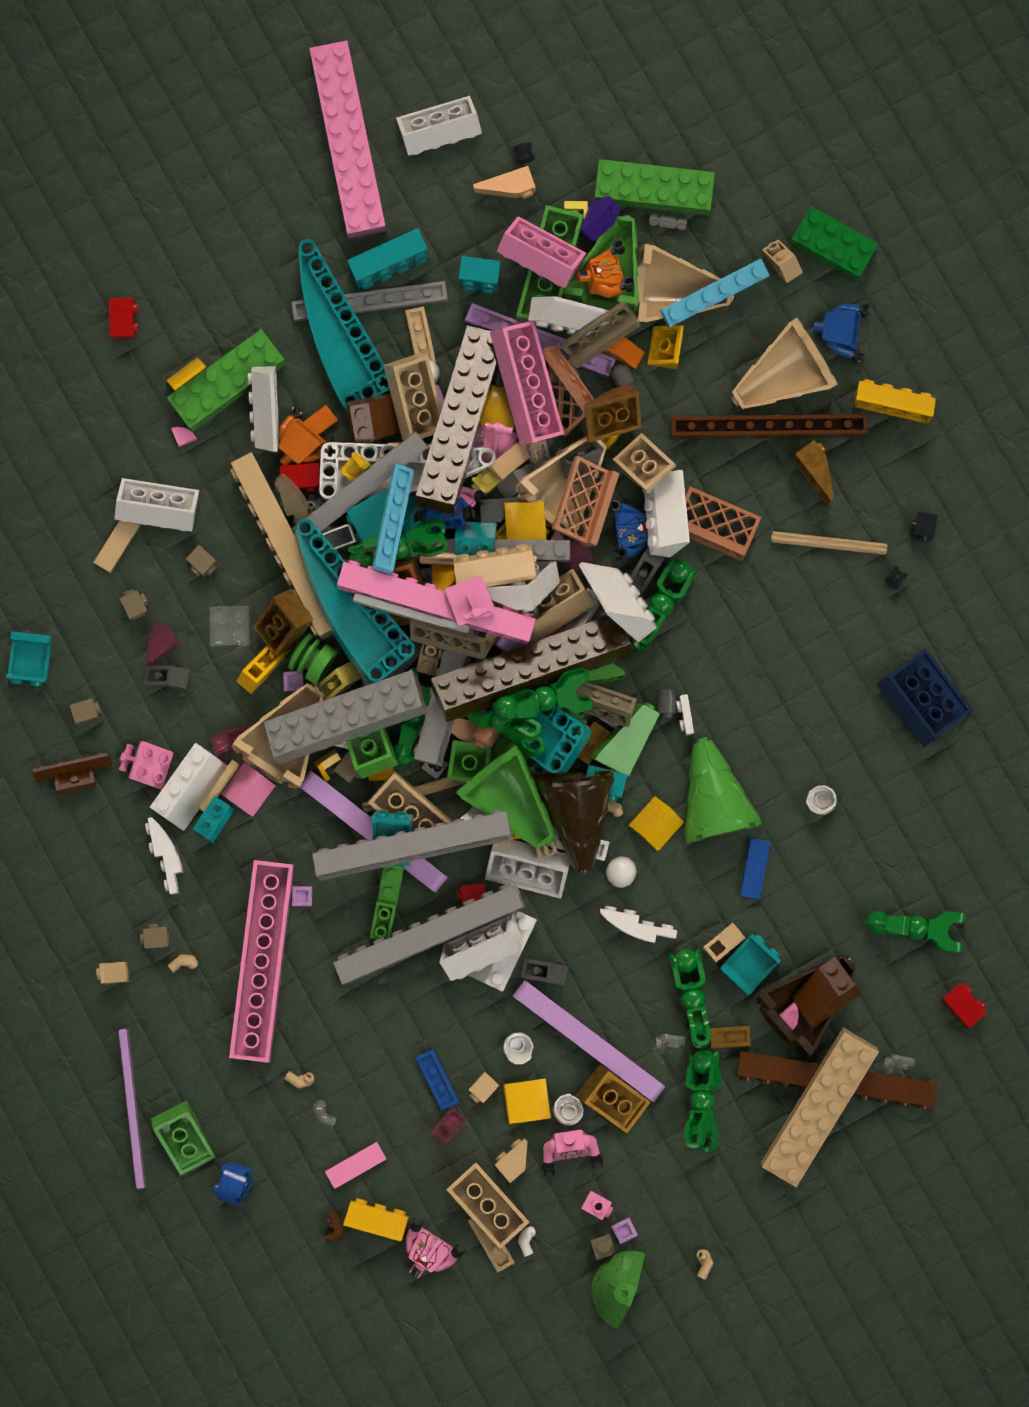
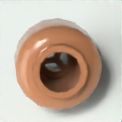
[471,725,500,749]

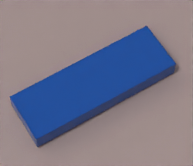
[740,838,771,900]
[415,1049,459,1111]

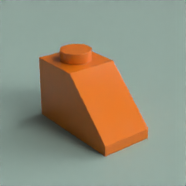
[602,337,645,370]

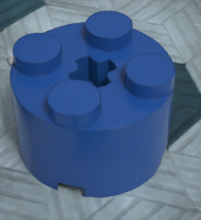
[213,1161,254,1207]

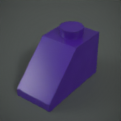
[580,197,620,242]

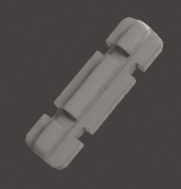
[649,214,687,230]

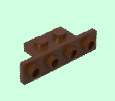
[32,753,113,795]

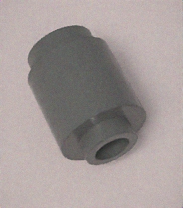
[610,364,636,389]
[657,690,676,718]

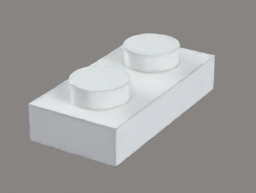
[676,694,694,736]

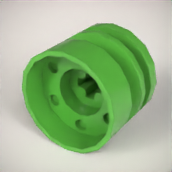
[288,633,338,685]

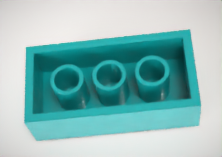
[347,228,429,290]

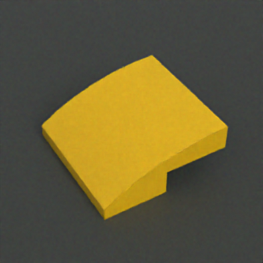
[166,357,206,391]
[481,386,515,431]
[504,501,547,540]
[503,1079,551,1124]

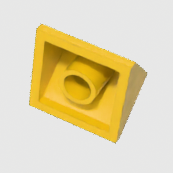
[647,325,684,369]
[629,796,684,851]

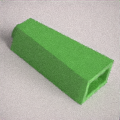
[590,702,660,777]

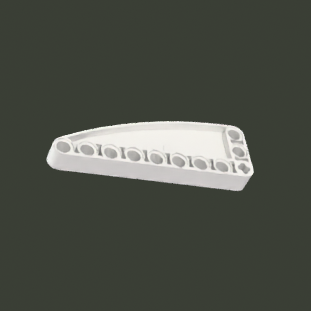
[319,442,496,501]

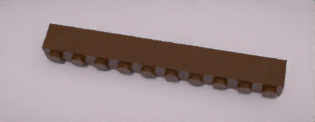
[671,414,868,440]
[736,1051,938,1110]

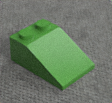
[346,728,398,779]
[151,1100,216,1176]

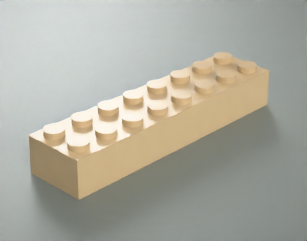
[761,1028,879,1187]

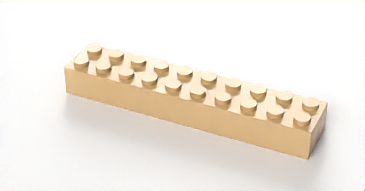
[230,452,334,641]

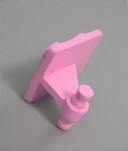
[476,422,518,463]
[445,576,495,626]
[119,741,174,789]

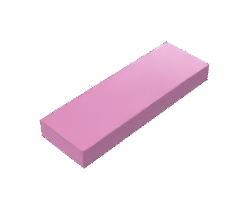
[325,1142,386,1189]

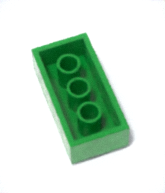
[790,206,878,282]

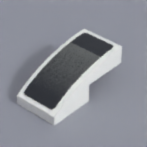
[313,524,358,550]

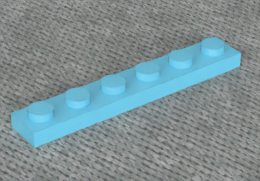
[660,259,770,328]
[372,464,414,575]

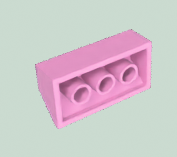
[497,216,586,288]

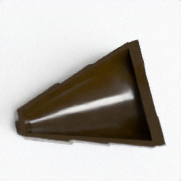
[535,769,615,873]
[756,955,857,1055]

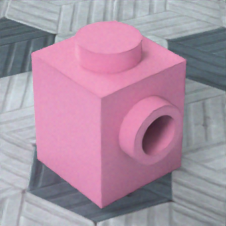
[581,1191,613,1220]

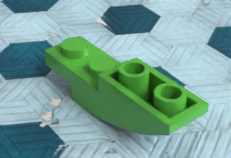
[370,865,404,940]

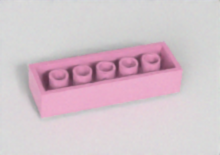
[490,321,564,446]

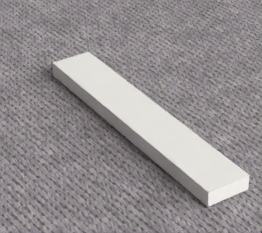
[353,593,469,633]

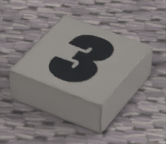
[421,760,449,780]

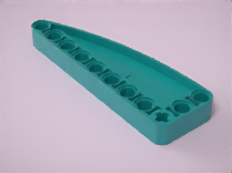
[298,239,390,411]
[294,519,415,684]
[470,655,591,775]

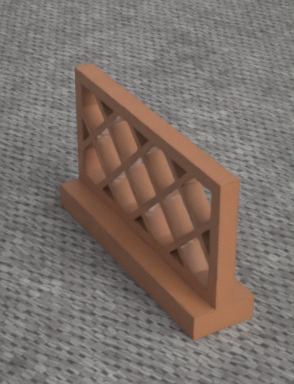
[542,345,594,436]
[552,456,619,547]
[685,487,762,561]

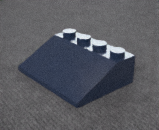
[876,648,973,747]

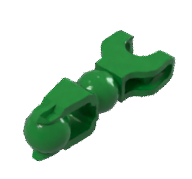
[348,518,448,568]
[632,556,697,651]
[393,666,432,766]
[493,668,594,721]
[466,706,546,757]
[865,910,966,952]
[669,948,711,1050]
[685,1049,721,1153]

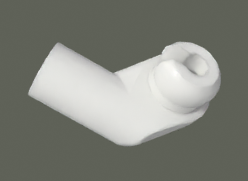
[518,1226,536,1257]

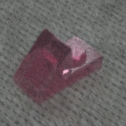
[430,1107,468,1146]

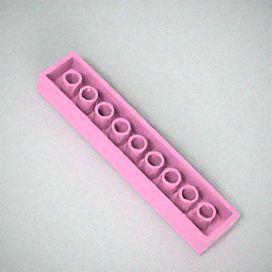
[309,41,386,239]
[337,560,536,645]
[229,860,295,1063]

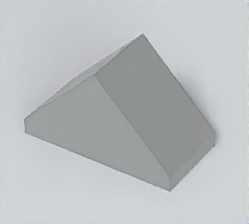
[497,465,533,498]

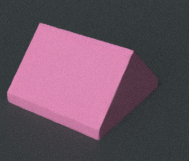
[221,763,276,817]

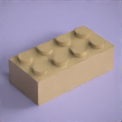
[384,354,441,440]
[368,771,453,831]
[446,1163,529,1250]

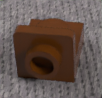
[324,1210,345,1242]

